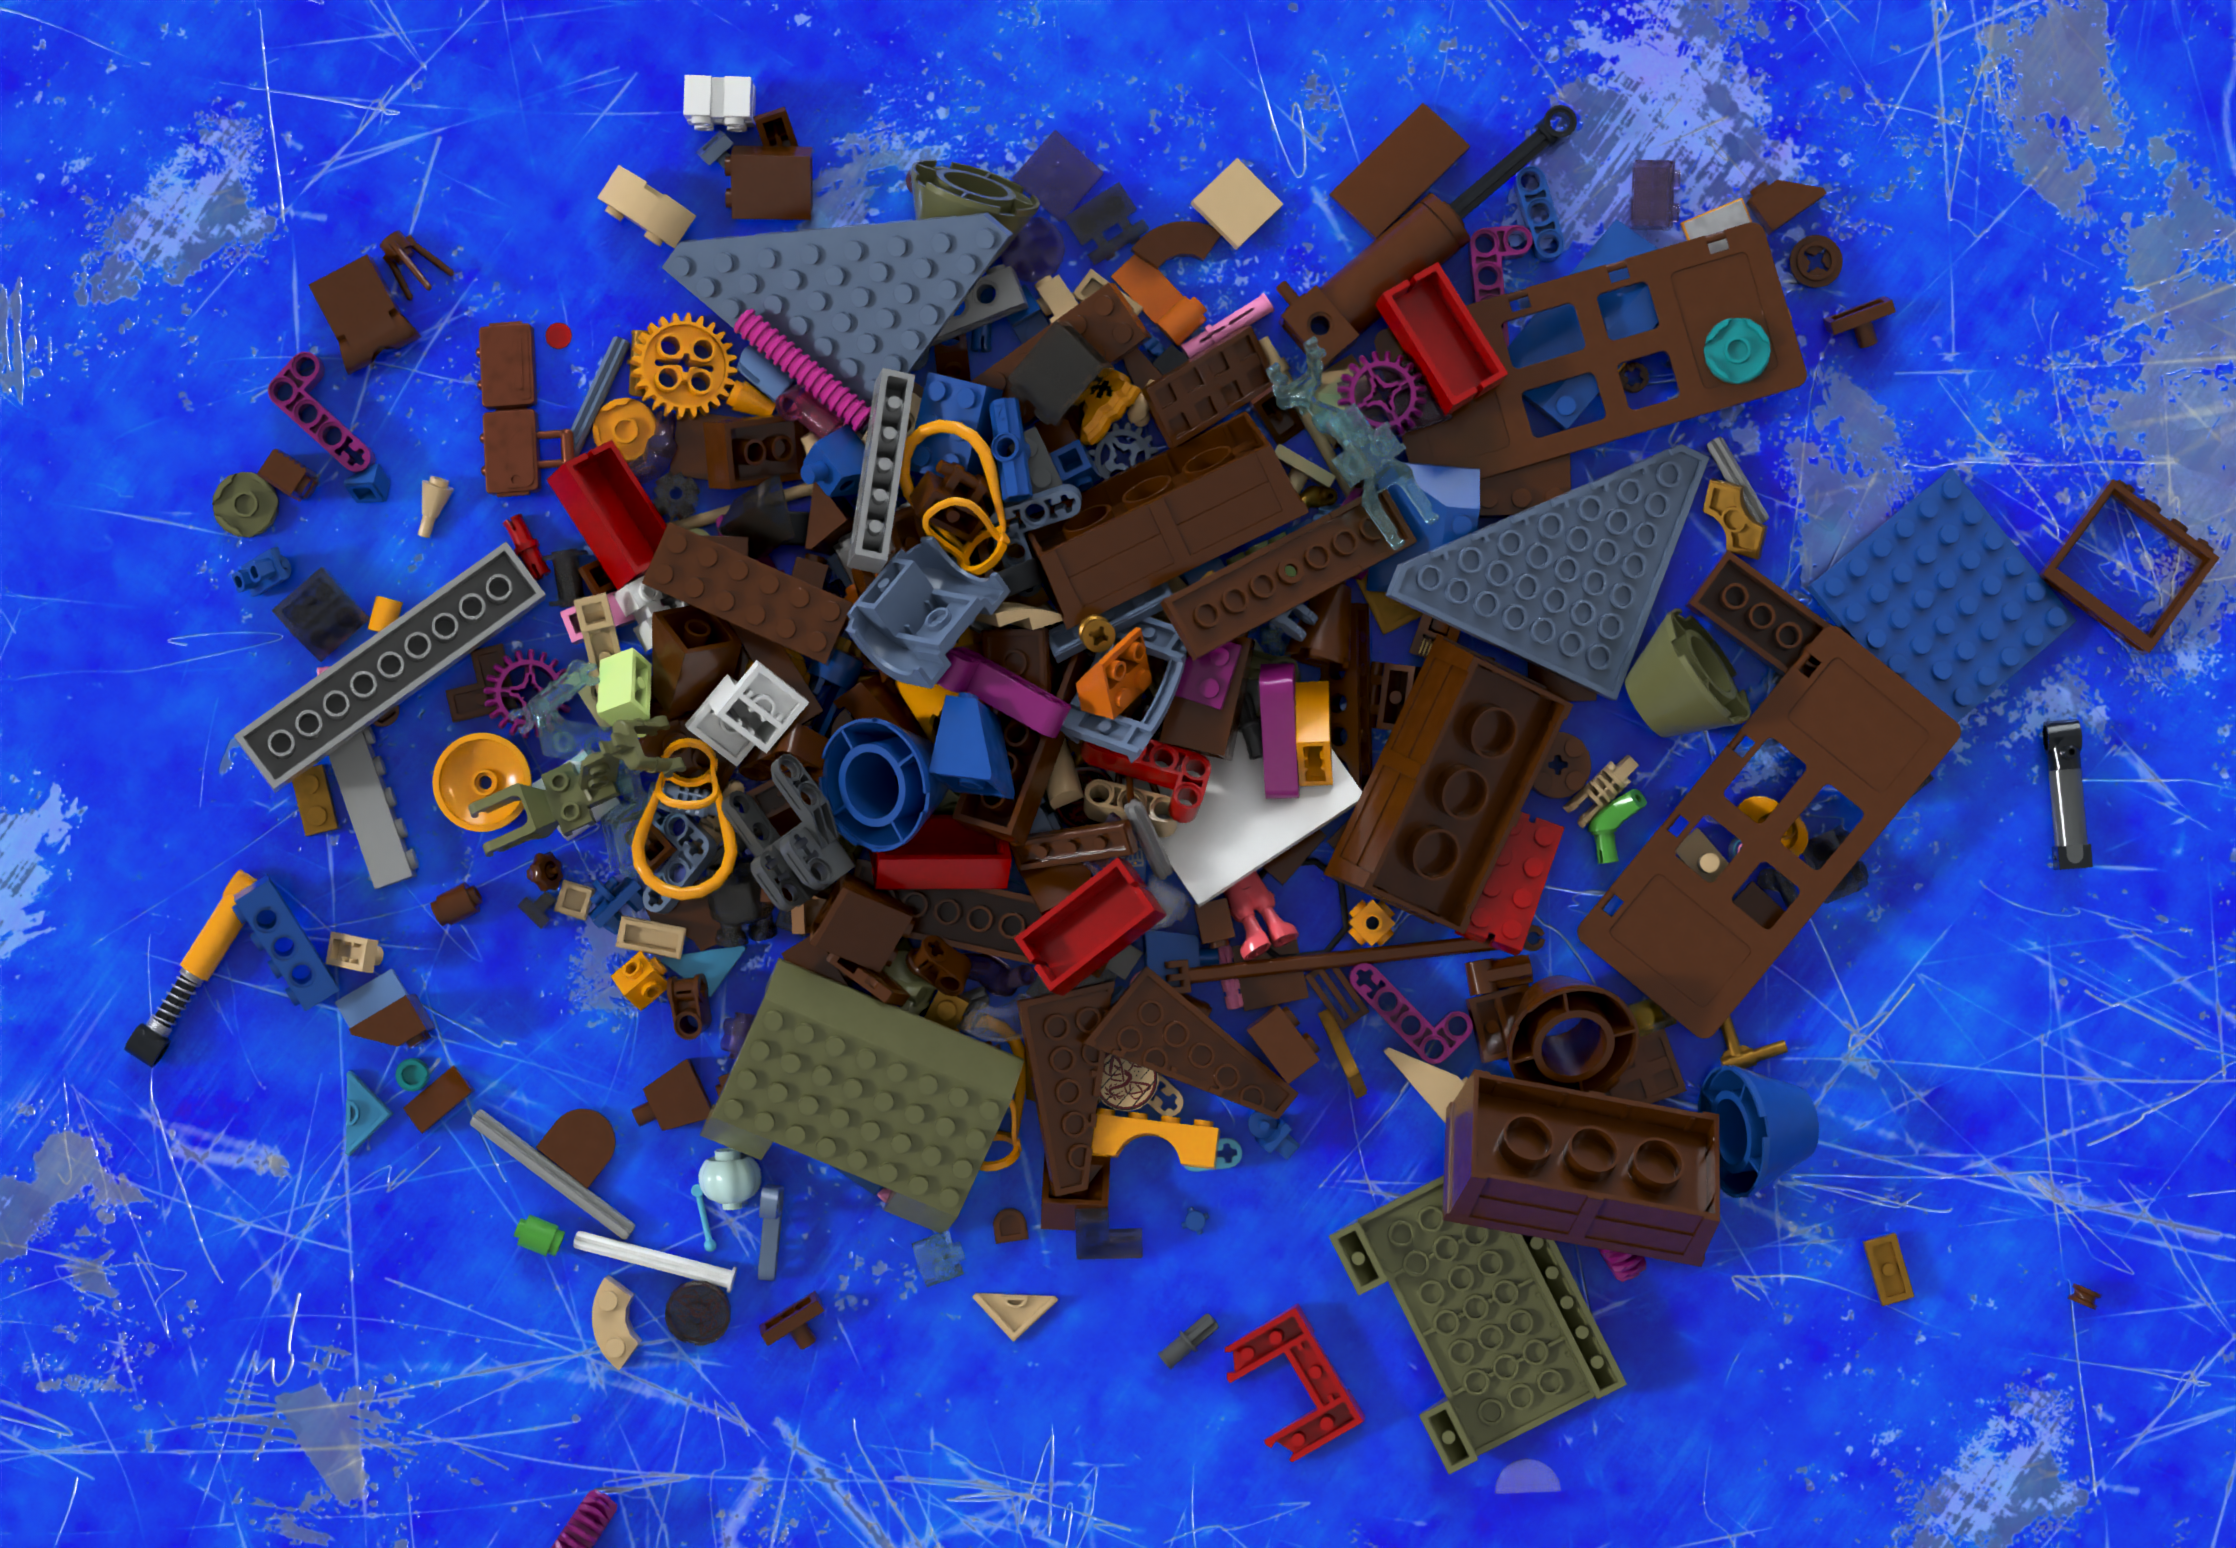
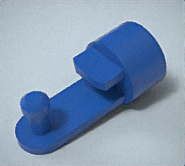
[806,648,864,736]

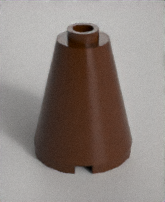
[1284,581,1351,671]

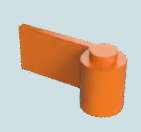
[1111,254,1207,347]

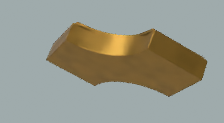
[1703,478,1768,560]
[1318,1009,1367,1099]

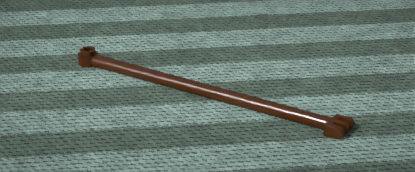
[1164,925,1545,994]

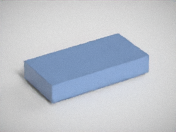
[335,968,408,1028]

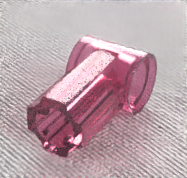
[775,384,844,439]

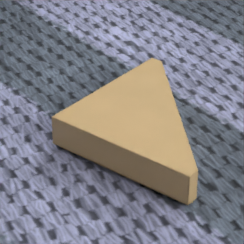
[972,1293,1059,1342]

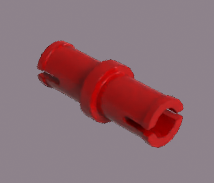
[502,514,551,581]

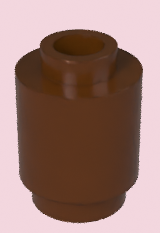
[431,882,483,926]

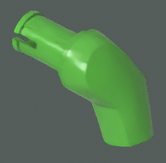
[1588,789,1647,864]

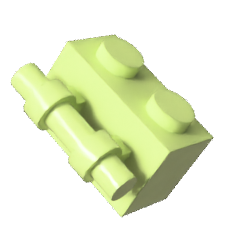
[596,648,652,738]

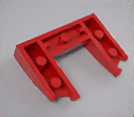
[1225,1303,1365,1462]

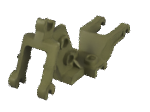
[468,715,686,857]

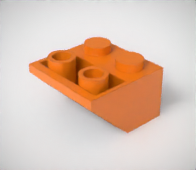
[1076,627,1152,720]

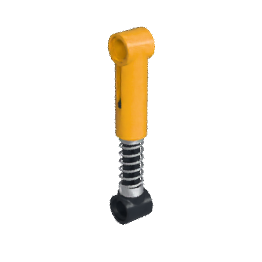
[124,869,257,1068]

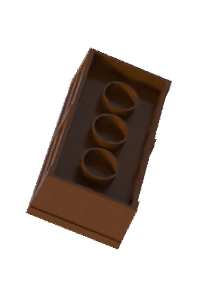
[1020,411,1309,630]
[1324,634,1573,934]
[1442,1069,1720,1267]

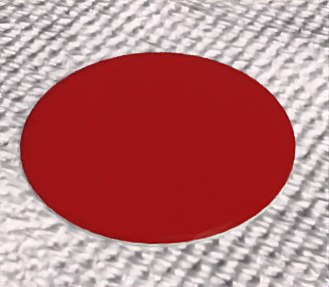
[545,323,572,349]

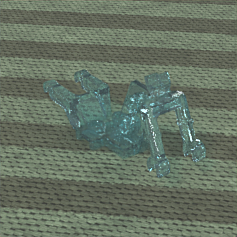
[1266,336,1440,550]
[508,659,648,879]

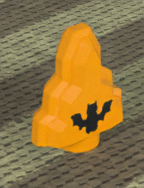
[1080,370,1141,445]

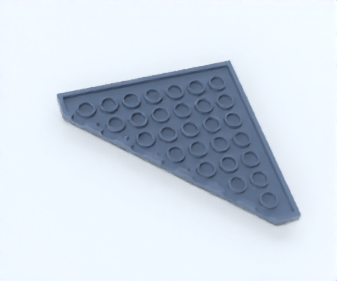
[662,212,1013,435]
[1385,444,1710,700]

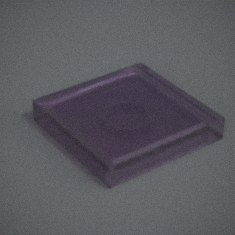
[1012,130,1104,223]

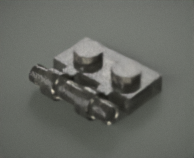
[1064,182,1149,266]

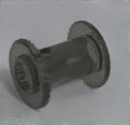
[542,549,593,608]

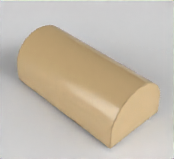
[1046,738,1084,809]

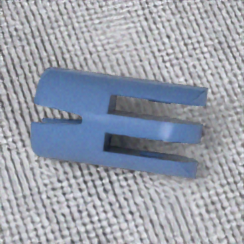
[737,345,796,403]

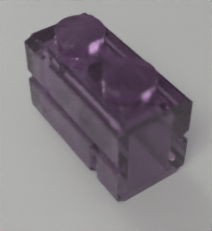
[1630,159,1681,231]

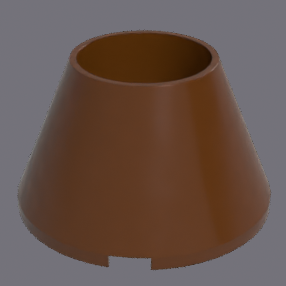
[1507,975,1639,1093]

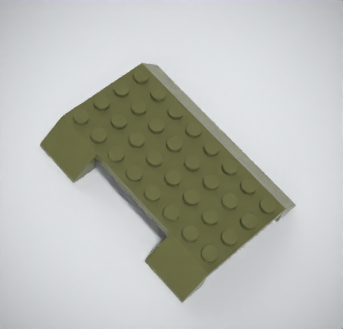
[700,958,1024,1235]
[1328,1175,1627,1475]

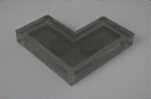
[1075,1208,1143,1260]

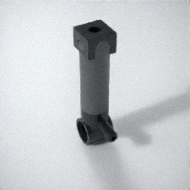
[2042,719,2093,870]

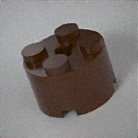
[1531,732,1591,799]

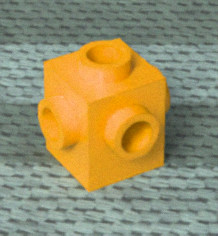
[1348,899,1396,946]
[611,950,667,1011]

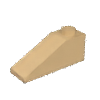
[1383,1047,1468,1124]

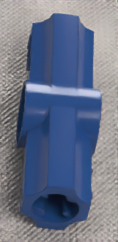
[989,397,1033,502]

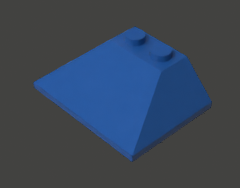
[1366,460,1480,592]

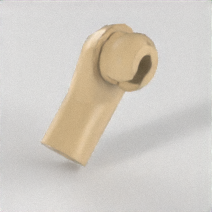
[1127,379,1155,427]

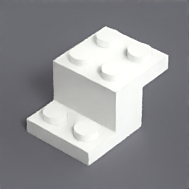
[685,660,809,767]

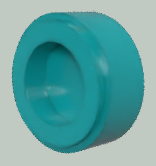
[395,1058,430,1091]

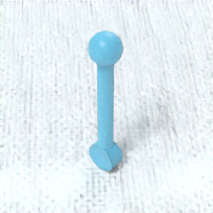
[691,1184,717,1252]

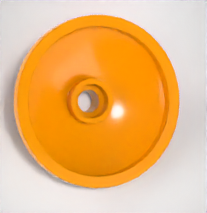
[432,733,532,832]

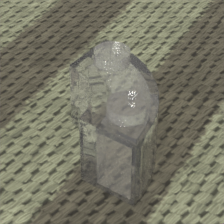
[956,993,1031,1042]

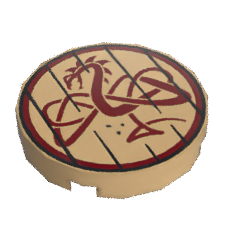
[1099,1053,1159,1111]

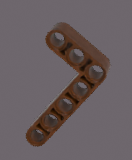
[739,722,899,788]

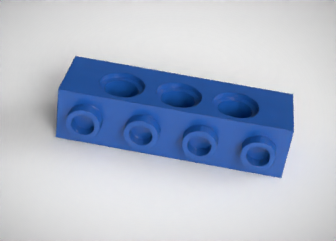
[232,874,340,1011]

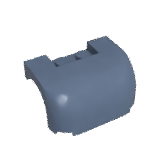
[845,536,1011,689]

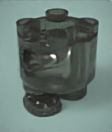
[704,857,778,947]

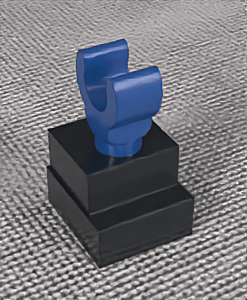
[1142,331,1189,376]

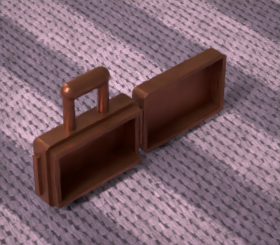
[475,321,574,498]

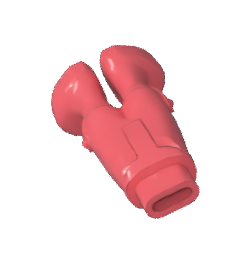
[1223,871,1299,961]

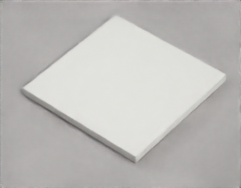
[1104,639,1362,908]

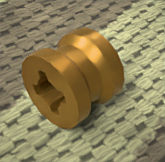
[1078,614,1116,653]

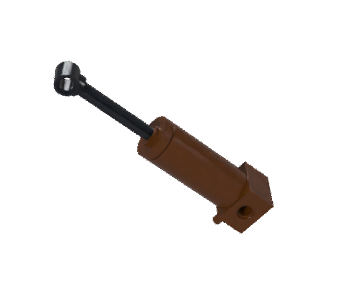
[1276,105,1577,372]

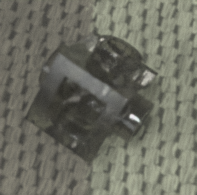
[651,472,700,522]

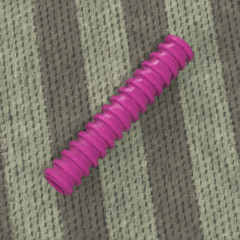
[734,308,871,432]

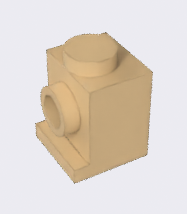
[1034,274,1078,324]

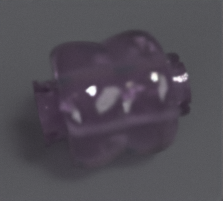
[720,1012,755,1059]

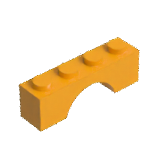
[1091,1108,1220,1170]

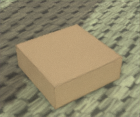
[554,879,596,921]

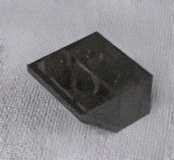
[272,567,370,662]

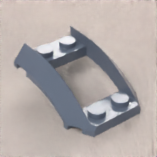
[1060,617,1187,763]

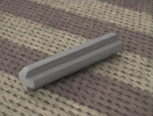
[1706,436,1769,524]
[1124,799,1173,880]

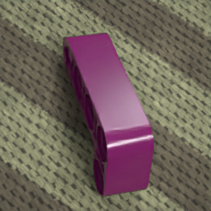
[1468,225,1533,347]
[268,352,376,474]
[936,647,1071,738]
[1259,663,1300,799]
[1349,963,1473,1064]

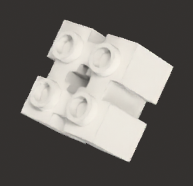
[683,75,756,132]
[613,575,689,652]

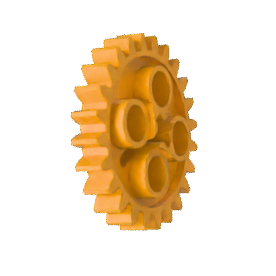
[630,312,738,420]

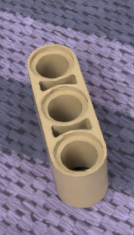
[1083,779,1178,838]

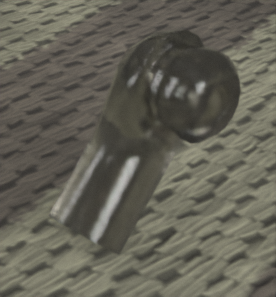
[1757,868,1798,907]

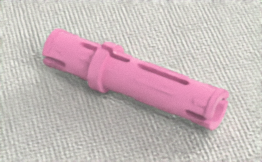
[1180,293,1274,359]

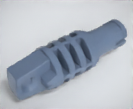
[647,782,740,818]

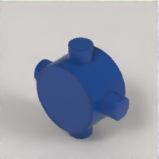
[1181,1206,1209,1235]

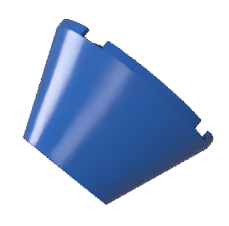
[819,718,949,852]
[1698,1065,1819,1198]

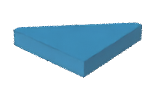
[661,945,747,997]
[345,1070,394,1157]

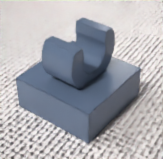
[696,131,734,169]

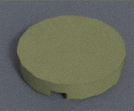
[212,472,279,538]

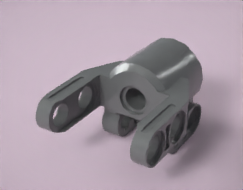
[721,754,856,912]

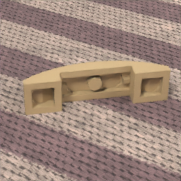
[574,592,621,728]

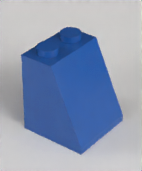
[928,692,1015,799]

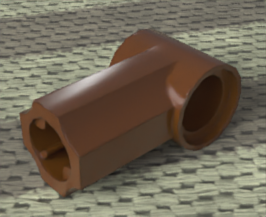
[1464,955,1533,996]

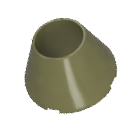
[910,159,1040,272]
[1625,608,1751,738]

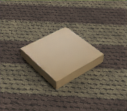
[1190,158,1283,250]

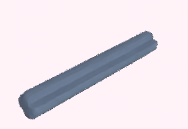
[570,336,630,458]

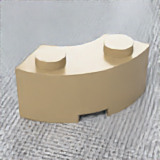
[597,165,696,249]
[592,1275,642,1370]

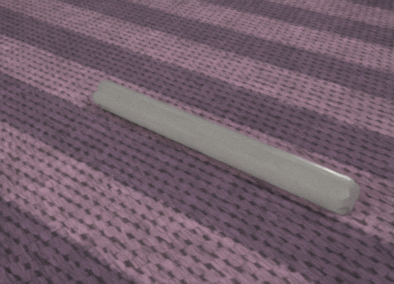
[470,1109,635,1240]

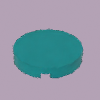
[1703,318,1771,385]

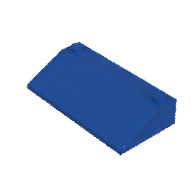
[1507,219,1658,431]

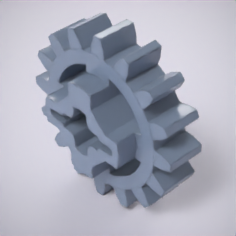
[1088,422,1158,480]

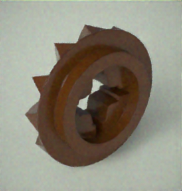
[1789,235,1843,288]

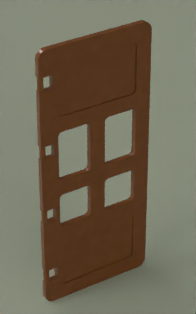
[1374,222,1807,480]
[1577,626,1961,1039]

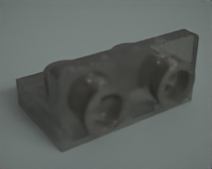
[1802,824,1869,904]

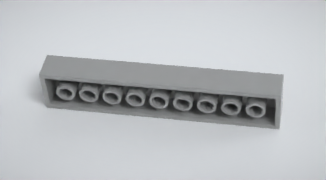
[234,542,546,793]

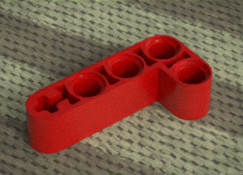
[1080,739,1211,823]

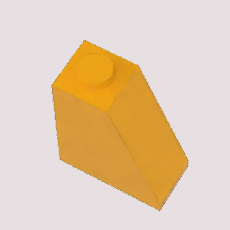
[1295,681,1333,786]

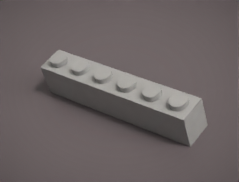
[328,726,419,889]

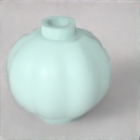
[698,1147,762,1210]

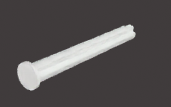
[573,1231,737,1293]

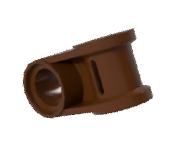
[905,935,972,996]
[667,973,712,1040]

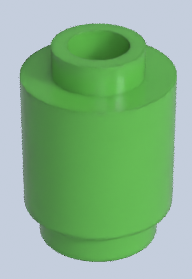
[514,1214,565,1256]

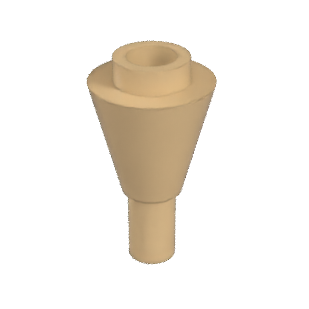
[417,476,454,538]

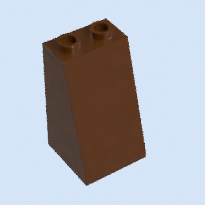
[1159,632,1255,761]

